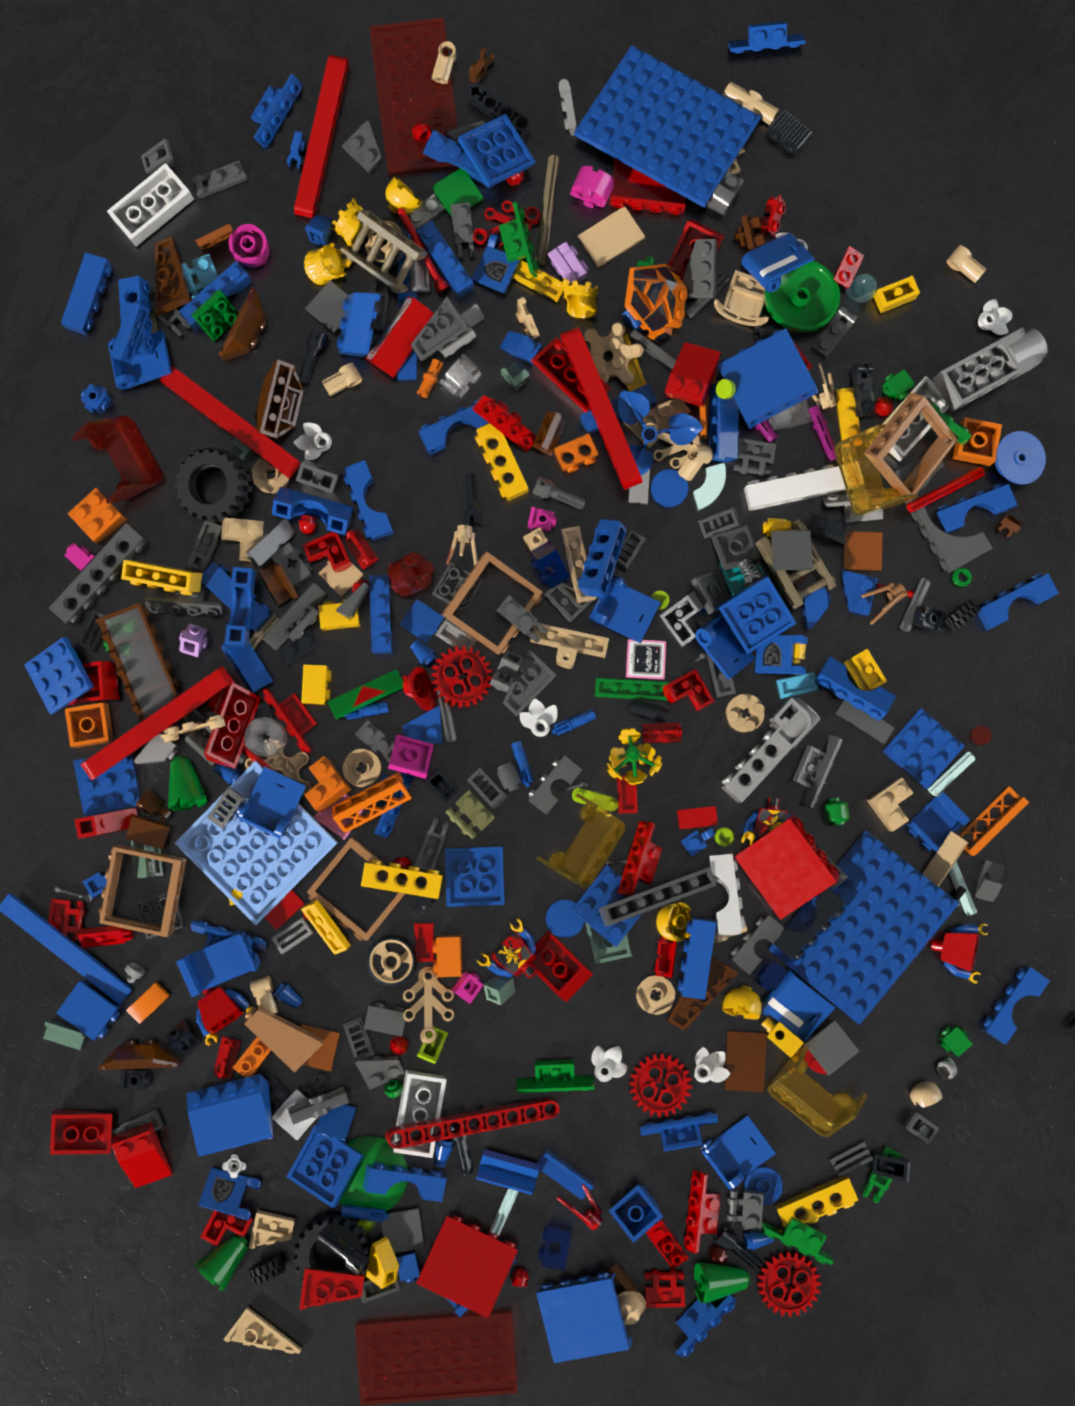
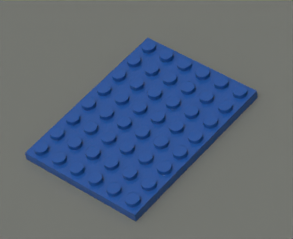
[574,45,761,208]
[768,831,959,1025]

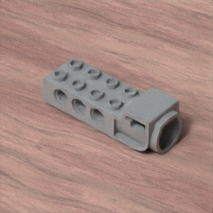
[932,328,1047,412]
[721,697,821,803]

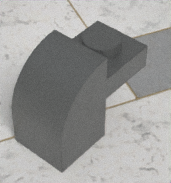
[706,171,744,219]
[490,650,524,692]

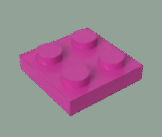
[388,734,434,779]

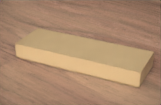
[923,831,969,887]

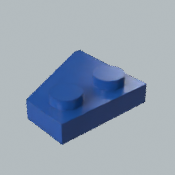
[840,570,878,616]
[403,706,442,744]

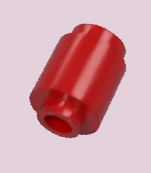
[207,688,228,714]

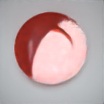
[971,726,991,745]

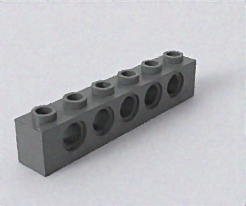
[49,523,147,626]
[598,867,716,927]

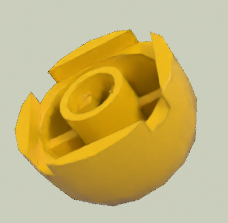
[385,176,423,214]
[656,902,691,942]
[722,985,762,1019]

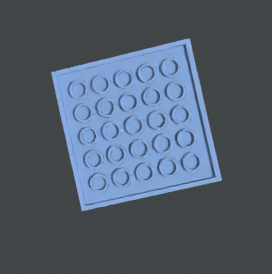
[175,761,338,925]

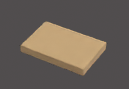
[577,206,645,268]

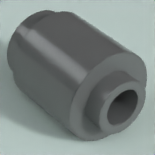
[497,762,522,792]

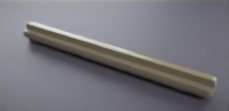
[536,155,559,266]

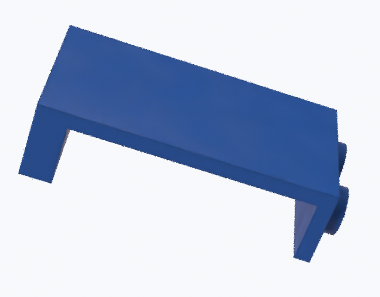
[176,931,260,997]

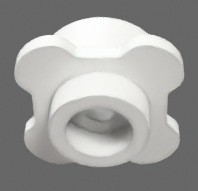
[222,1154,246,1178]

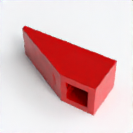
[75,808,138,839]
[646,1219,689,1269]

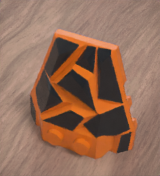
[624,264,688,344]

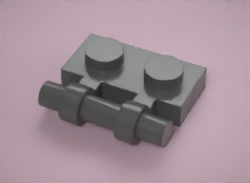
[733,438,776,477]
[727,1189,764,1232]

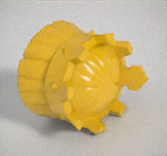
[331,198,363,247]
[304,243,352,285]
[563,278,599,318]

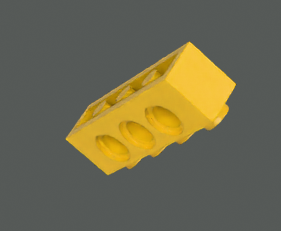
[475,423,529,501]
[361,859,443,899]
[775,1175,858,1228]

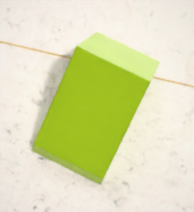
[417,1026,448,1064]

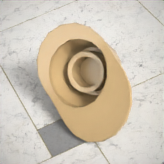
[617,1291,646,1325]

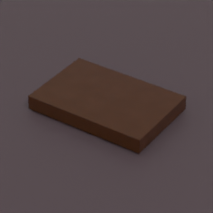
[724,1031,767,1092]

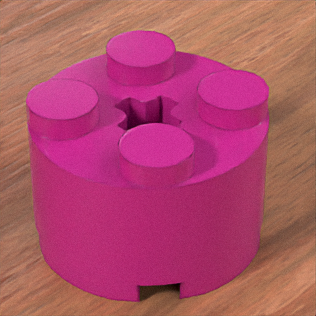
[570,166,615,208]
[229,224,270,268]

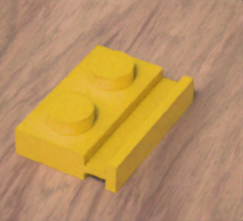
[843,649,887,691]

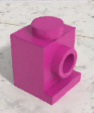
[528,507,557,533]
[64,543,95,571]
[450,971,484,1004]

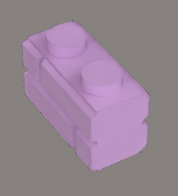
[547,242,588,286]

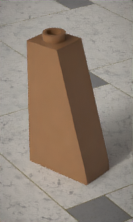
[244,1006,323,1072]

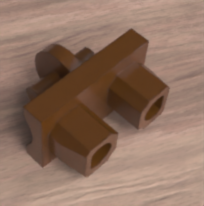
[734,215,767,250]

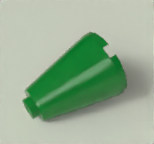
[168,756,207,811]
[194,1235,248,1292]
[694,1262,750,1304]

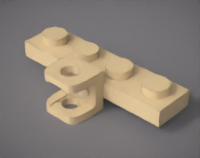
[530,624,609,669]

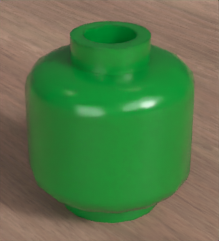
[823,797,850,826]

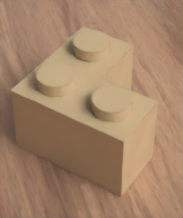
[221,518,264,562]
[867,778,913,832]

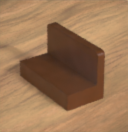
[532,412,566,456]
[258,562,298,605]
[125,814,170,849]
[600,1260,640,1296]

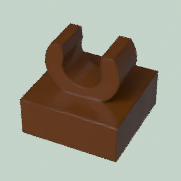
[998,512,1022,538]

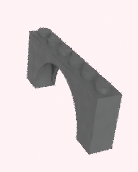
[894,456,992,573]

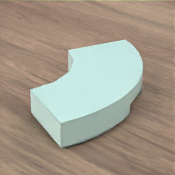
[693,463,726,510]

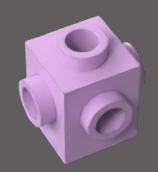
[179,624,209,657]

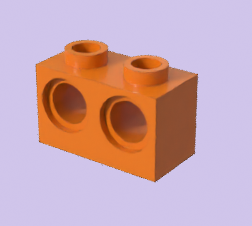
[554,433,598,473]
[233,1037,272,1078]

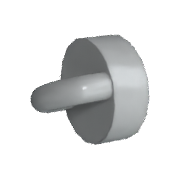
[125,962,145,983]
[937,1058,958,1080]

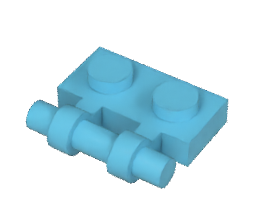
[182,254,218,299]

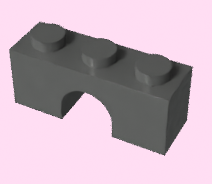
[528,755,583,815]
[730,914,786,975]

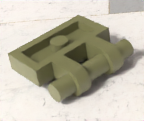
[445,790,495,840]

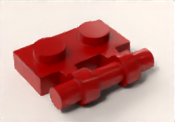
[48,899,86,941]
[644,1270,685,1308]

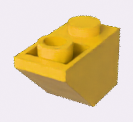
[366,1237,399,1289]

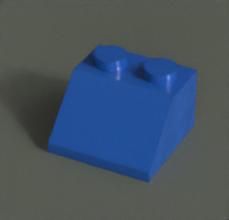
[609,1185,664,1243]

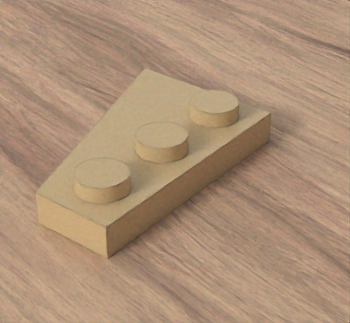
[623,399,691,449]

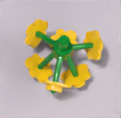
[607,728,662,785]

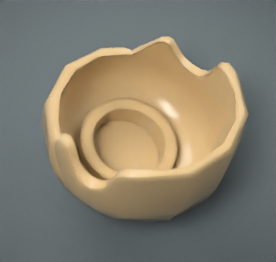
[910,1081,942,1107]

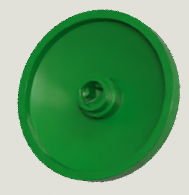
[764,261,840,332]
[339,1135,408,1211]

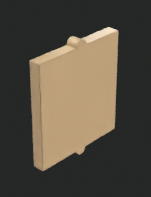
[318,561,364,597]

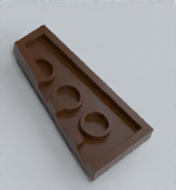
[154,236,191,316]
[667,956,739,1030]

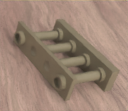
[341,210,428,293]
[755,519,836,611]

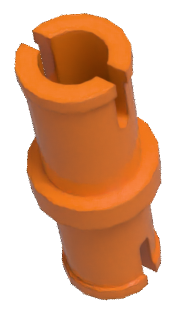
[417,359,444,398]

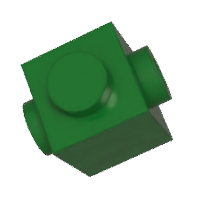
[882,369,915,402]
[939,1025,973,1057]

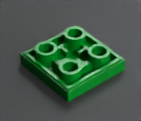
[431,168,483,219]
[191,289,239,342]

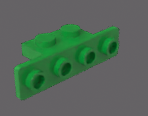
[499,201,539,278]
[516,1060,595,1093]
[761,1217,834,1265]

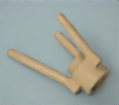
[812,363,837,410]
[446,525,478,565]

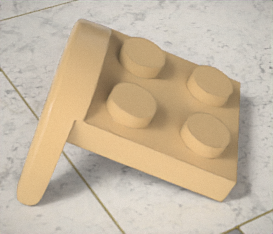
[714,270,769,326]

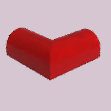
[302,532,352,572]
[663,668,715,711]
[200,1210,254,1246]

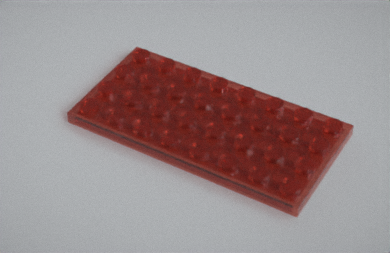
[370,17,458,174]
[355,1311,518,1406]

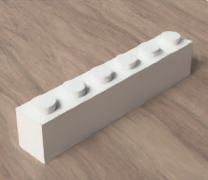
[744,461,863,511]

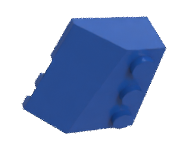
[337,292,381,357]

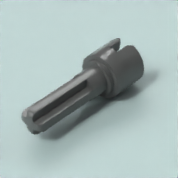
[532,475,586,509]

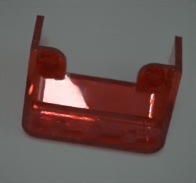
[71,416,163,504]

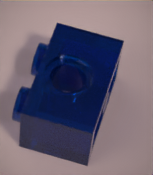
[530,541,571,589]
[754,957,788,991]
[538,1223,572,1271]

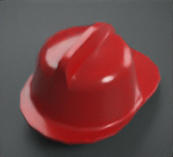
[403,667,437,711]

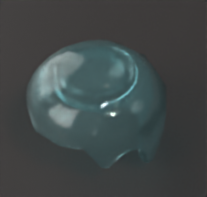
[847,273,877,303]

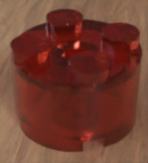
[388,552,434,596]

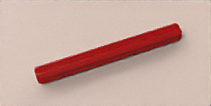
[906,467,985,513]

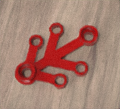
[472,200,541,252]

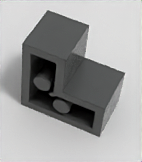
[660,590,704,647]

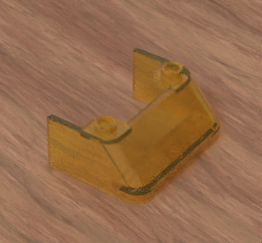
[835,424,918,515]
[536,793,625,888]
[768,1045,868,1137]

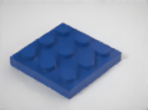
[458,114,536,188]
[717,575,796,654]
[24,637,94,715]
[882,708,964,789]
[73,753,141,817]
[445,847,505,907]
[570,865,643,947]
[287,1125,364,1208]

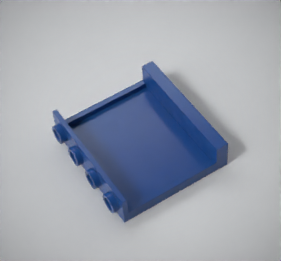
[717,329,818,429]
[536,1271,633,1363]

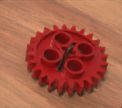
[430,645,492,708]
[629,1052,692,1117]
[757,1250,821,1317]

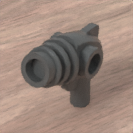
[737,557,764,588]

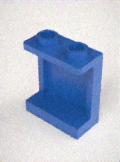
[907,792,970,852]
[56,980,121,1041]

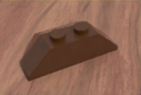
[218,287,267,361]
[255,359,304,439]
[99,1039,181,1070]

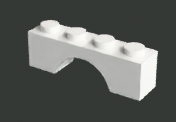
[708,854,745,936]

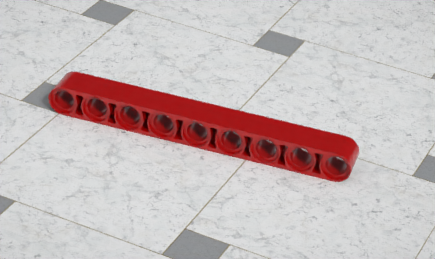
[294,54,349,218]
[560,327,643,490]
[160,365,301,479]
[81,666,234,780]
[385,1097,560,1149]

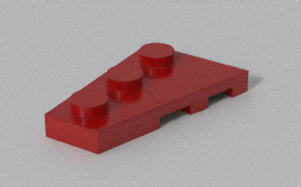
[299,1268,365,1310]

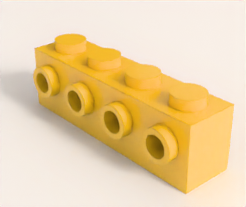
[121,560,203,595]

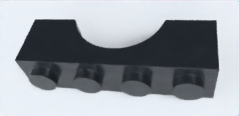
[773,888,846,962]

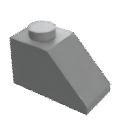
[134,733,180,764]

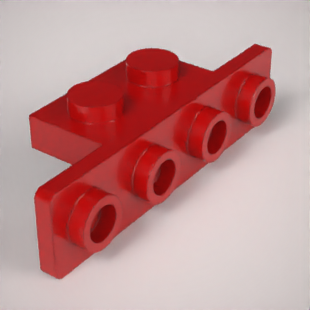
[472,395,537,452]
[263,688,317,753]
[617,821,662,896]
[684,1170,721,1253]

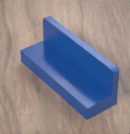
[110,302,150,364]
[222,642,273,694]
[476,1149,540,1195]
[536,1149,594,1200]

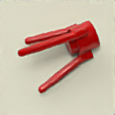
[557,1184,603,1230]

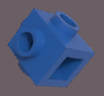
[80,384,112,414]

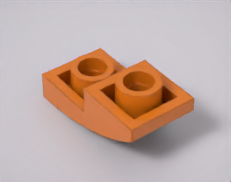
[126,981,170,1024]

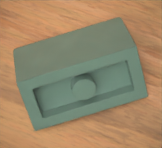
[131,841,163,879]
[43,1019,86,1050]

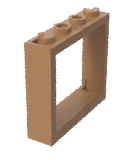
[864,393,958,499]
[441,552,542,655]
[307,838,407,941]
[99,845,187,937]

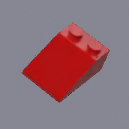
[668,219,725,281]
[665,342,721,407]
[67,661,119,706]
[532,930,593,1002]
[50,1110,112,1155]
[111,1122,173,1188]

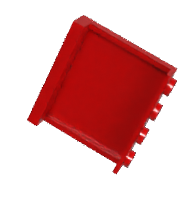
[609,158,686,215]
[734,815,839,920]
[416,1214,518,1318]

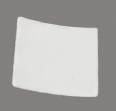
[272,1090,317,1140]

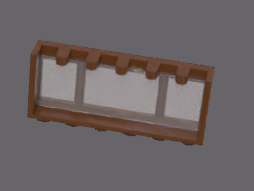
[95,602,181,723]

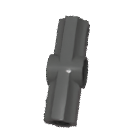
[287,1086,349,1125]

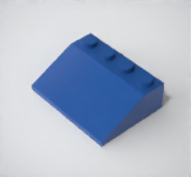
[186,1074,273,1157]

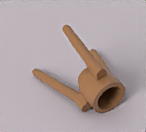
[861,582,907,624]

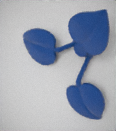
[618,391,703,476]

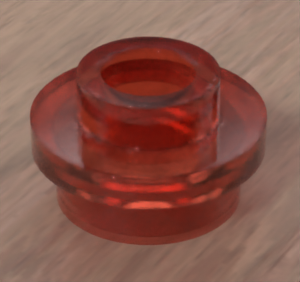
[709,1247,729,1265]

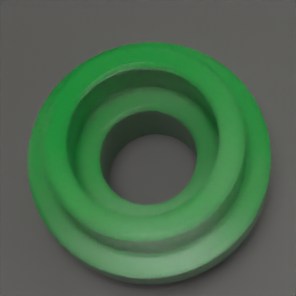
[952,568,972,587]
[383,1080,403,1098]

